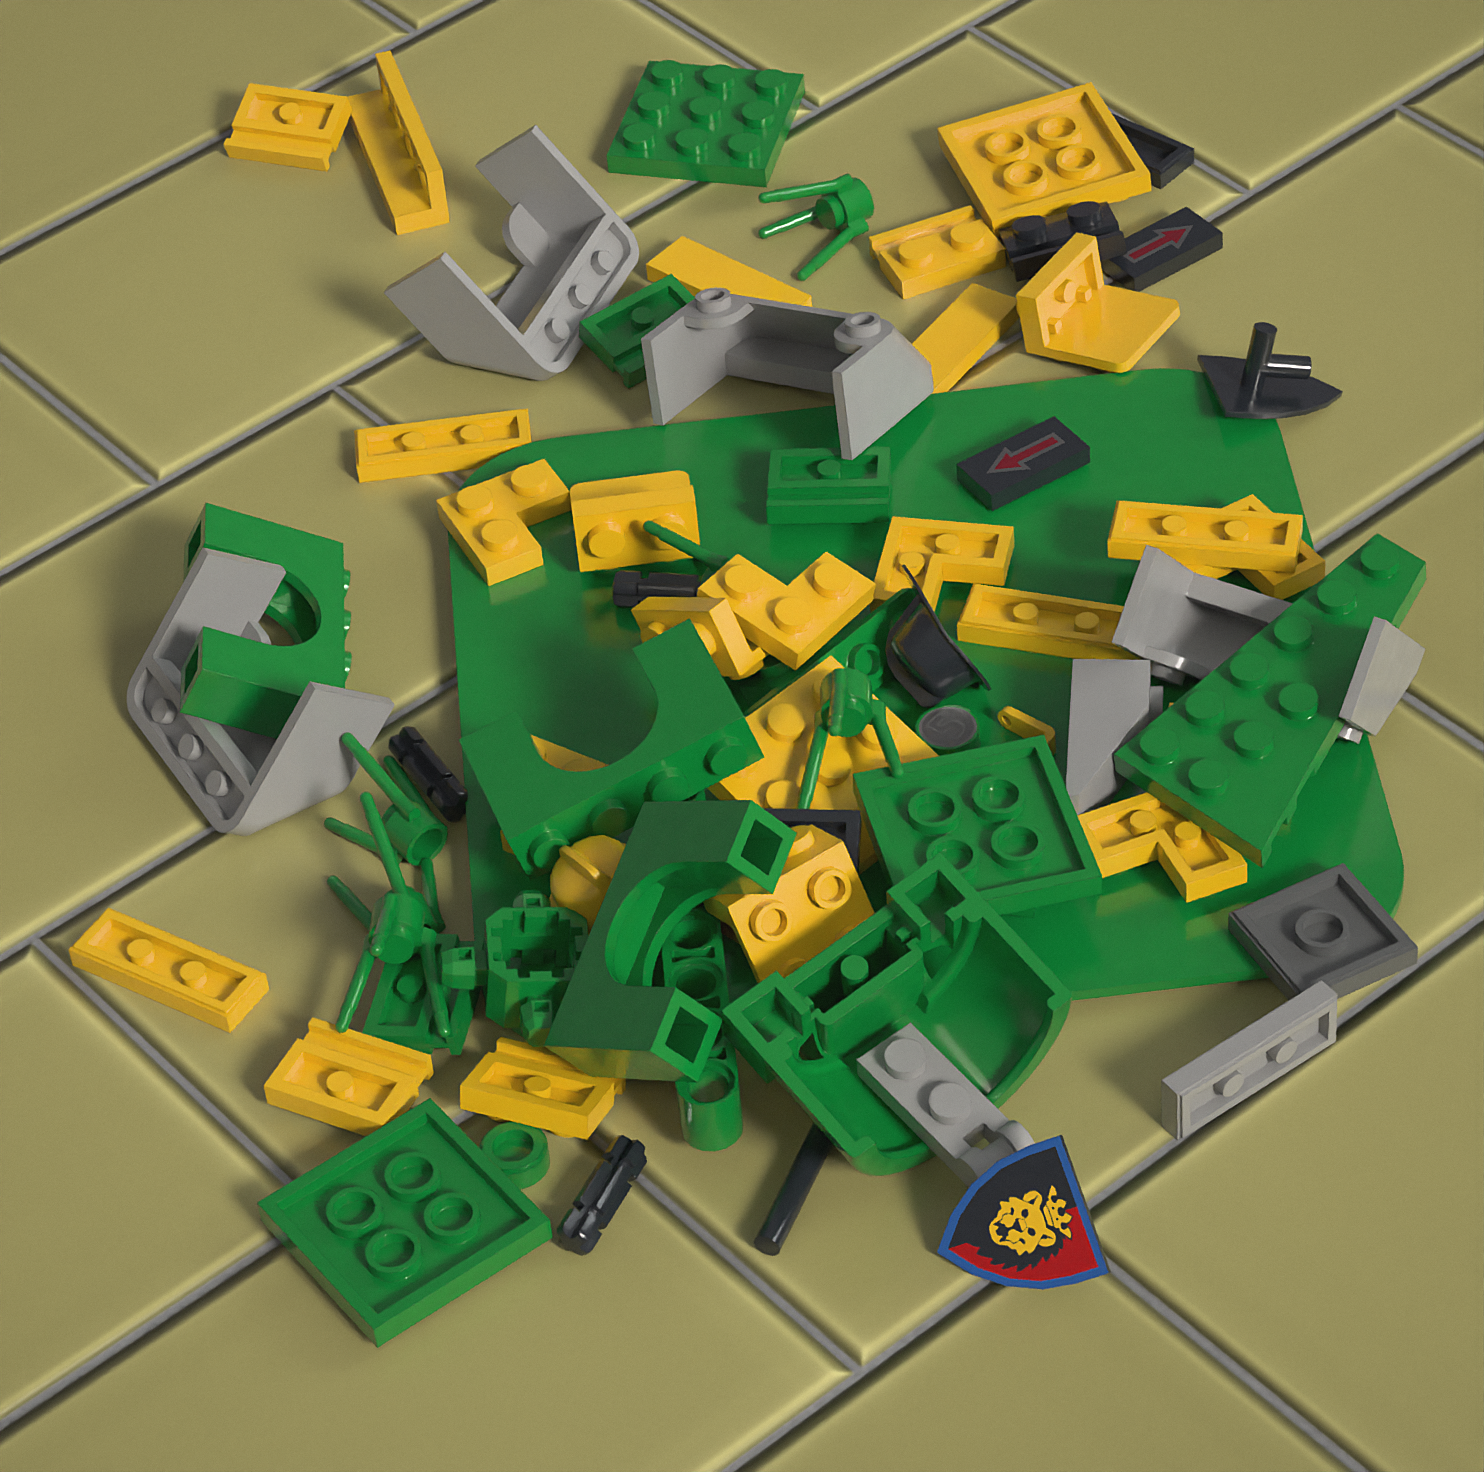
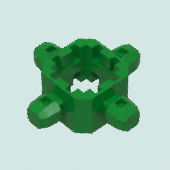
[440,890,588,1047]

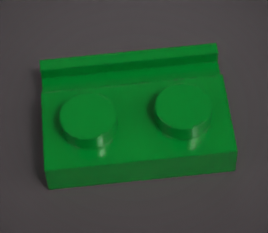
[579,274,695,389]
[766,447,891,525]
[362,934,484,1055]

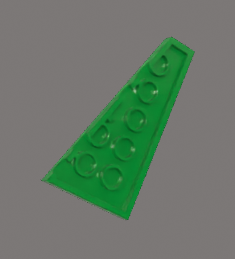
[1114,533,1427,868]

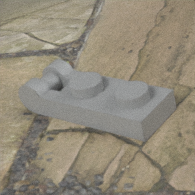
[857,1023,1035,1187]

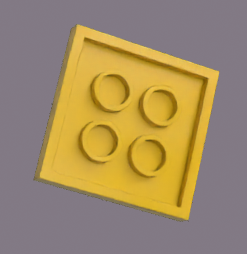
[937,82,1152,238]
[707,656,939,875]

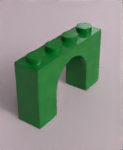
[180,503,352,739]
[459,618,765,881]
[544,800,797,1083]

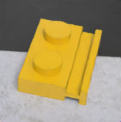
[223,83,352,172]
[869,205,1006,300]
[264,1017,434,1136]
[460,1037,626,1140]

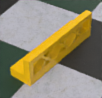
[348,50,450,235]

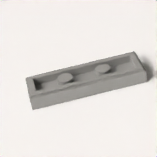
[1161,980,1338,1140]

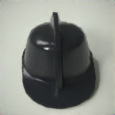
[885,565,991,709]

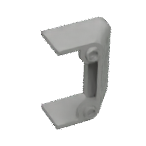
[384,125,639,381]
[641,287,934,460]
[1111,545,1425,744]
[127,548,395,836]

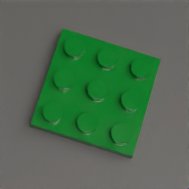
[606,60,805,188]
[853,735,1102,915]
[257,1098,553,1348]

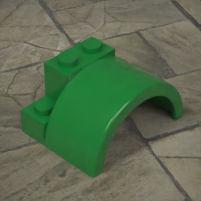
[721,852,1072,1176]

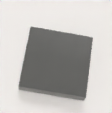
[1228,863,1418,1001]

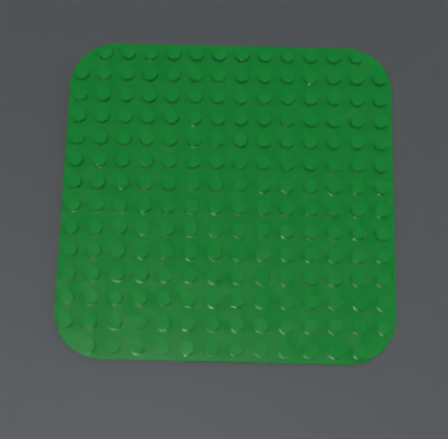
[448,368,1404,1036]

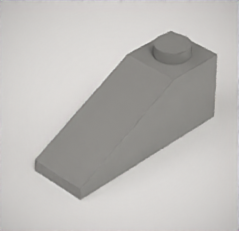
[1066,659,1163,815]

